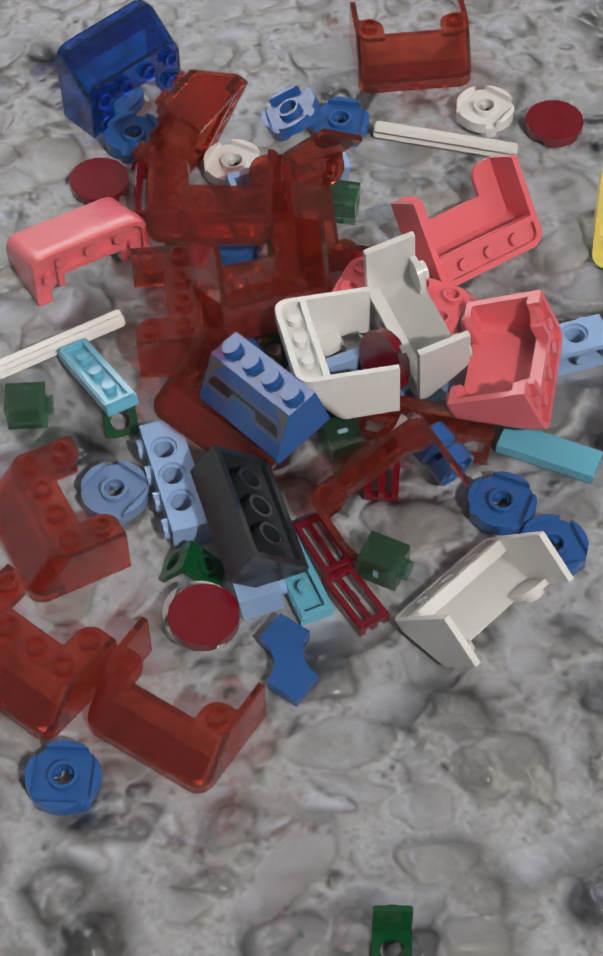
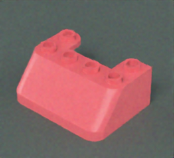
[390,155,542,286]
[332,257,478,335]

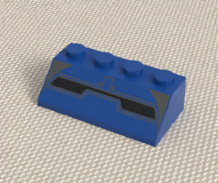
[199,332,330,464]

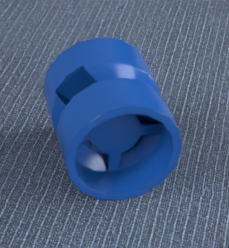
[410,422,474,486]

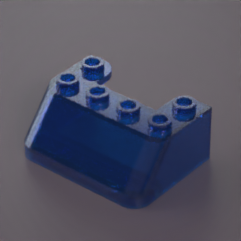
[56,0,182,138]

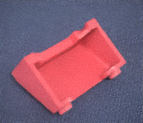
[6,197,151,307]
[446,290,562,431]

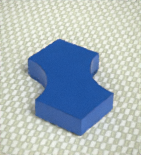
[259,613,318,707]

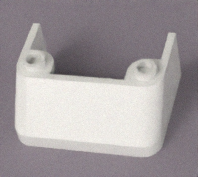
[363,231,473,401]
[275,286,400,419]
[395,531,574,669]

